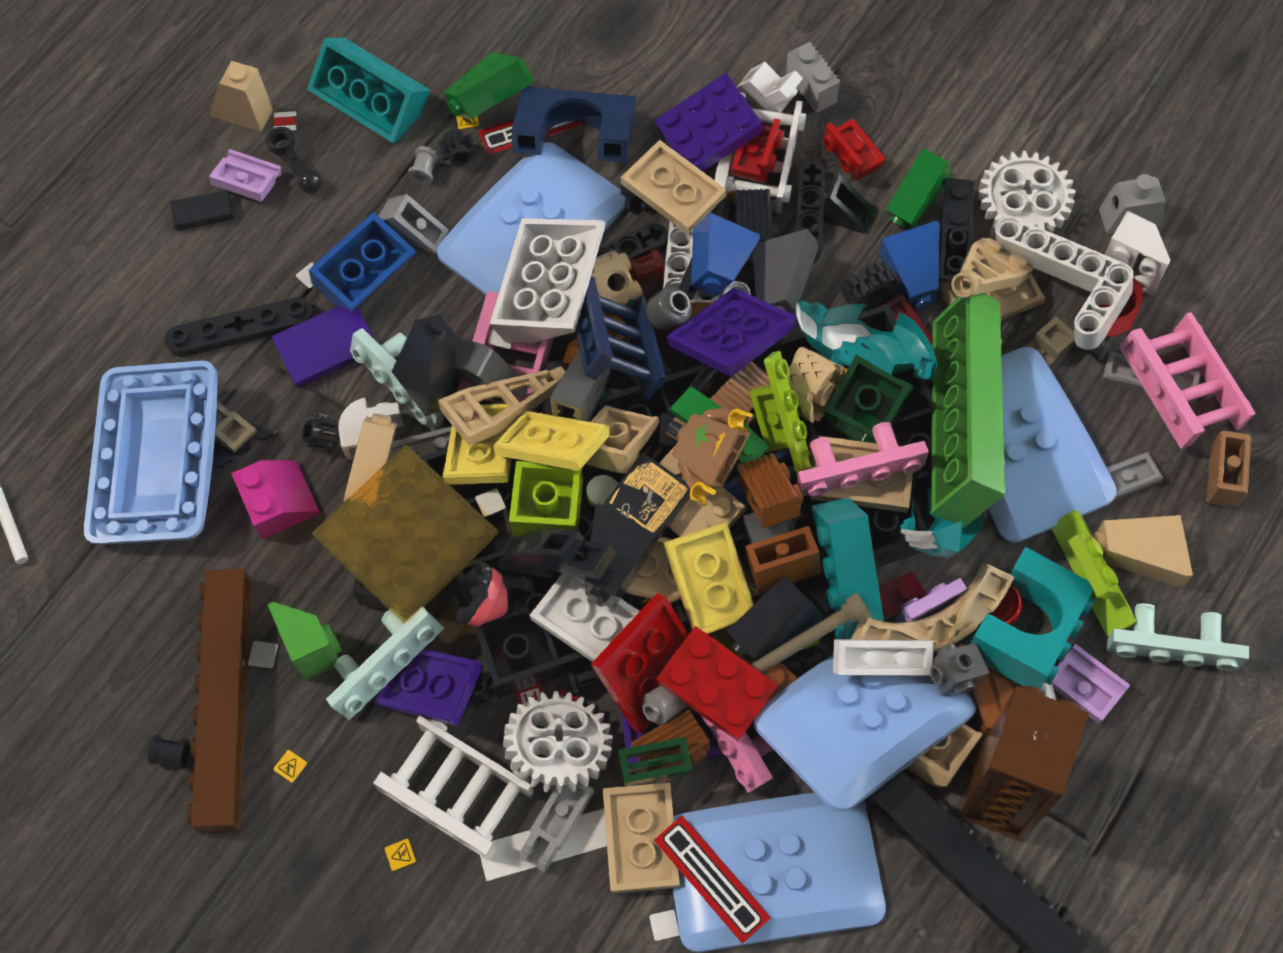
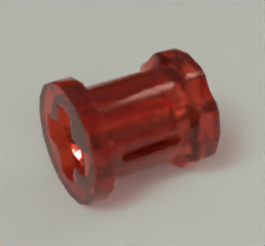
[629,249,665,284]

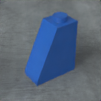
[691,213,760,296]
[879,221,940,310]

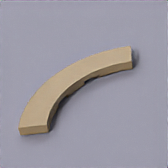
[851,563,1014,652]

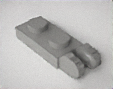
[519,781,594,872]

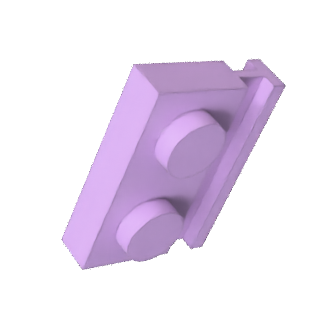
[209,149,282,202]
[895,578,967,623]
[1052,644,1130,724]

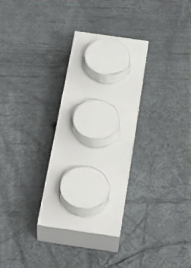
[833,639,933,675]

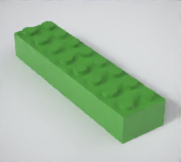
[931,286,1006,527]

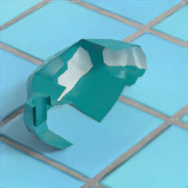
[796,301,938,381]
[900,487,984,558]

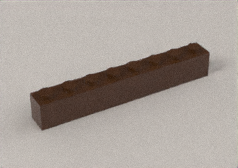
[187,568,251,834]

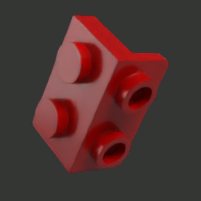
[731,118,784,183]
[823,118,886,181]

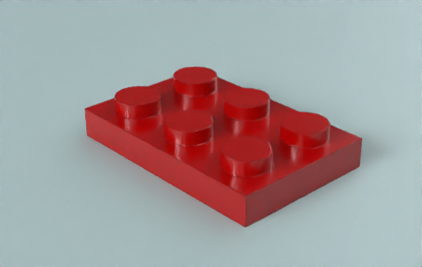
[655,626,778,742]

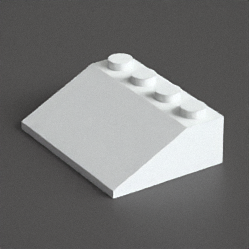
[490,218,606,343]

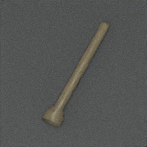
[750,592,871,673]

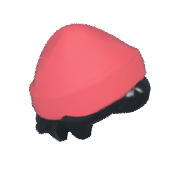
[453,561,508,627]

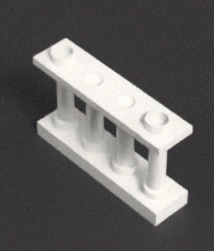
[715,92,806,213]
[373,716,534,861]

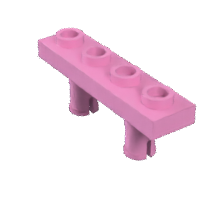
[797,422,929,497]
[701,715,774,793]

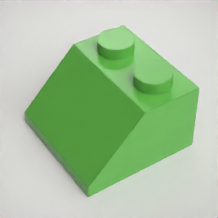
[268,602,342,681]

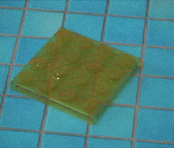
[312,445,498,624]

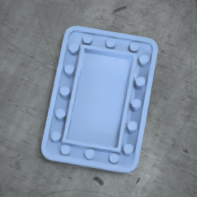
[437,142,626,295]
[929,347,1117,544]
[84,361,217,545]
[753,654,977,812]
[673,793,886,953]

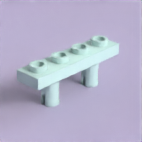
[350,328,445,431]
[1106,603,1249,671]
[326,607,444,720]

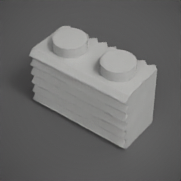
[785,42,840,113]

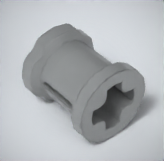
[407,146,440,185]

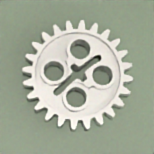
[978,151,1076,233]
[503,691,613,793]

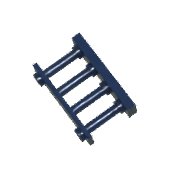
[576,276,666,399]

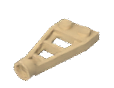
[951,237,1034,298]
[438,366,566,446]

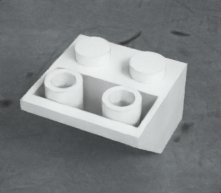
[1105,211,1170,296]

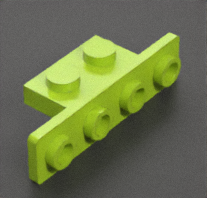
[749,351,815,477]
[1052,510,1137,636]

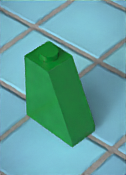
[443,52,534,119]
[886,148,953,229]

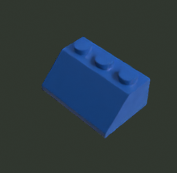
[309,212,416,312]

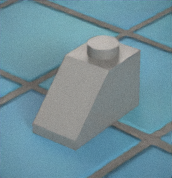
[379,194,449,254]

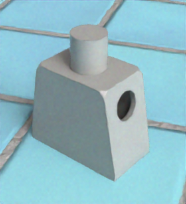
[1099,174,1166,234]

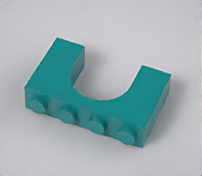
[970,547,1096,689]

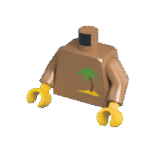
[666,407,753,506]

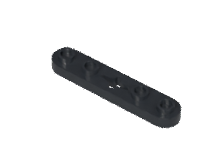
[165,297,314,357]

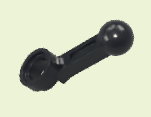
[265,126,322,194]

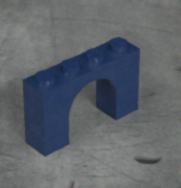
[511,86,636,163]

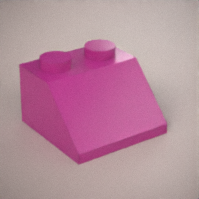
[231,460,320,540]

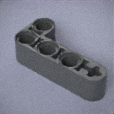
[454,338,517,402]

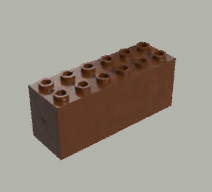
[957,686,1089,842]

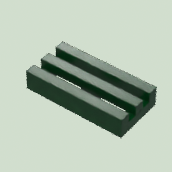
[618,737,693,787]

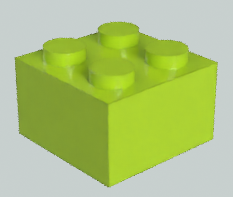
[509,461,583,536]

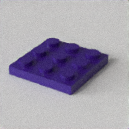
[654,73,765,172]
[667,288,799,377]

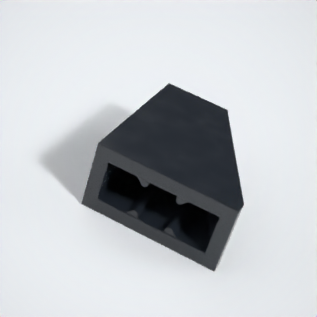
[391,314,457,416]
[585,503,655,610]
[727,575,827,661]

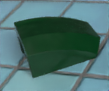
[823,355,914,444]

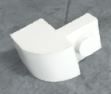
[737,62,803,113]
[338,398,404,460]

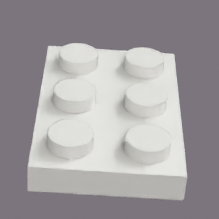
[530,573,640,662]

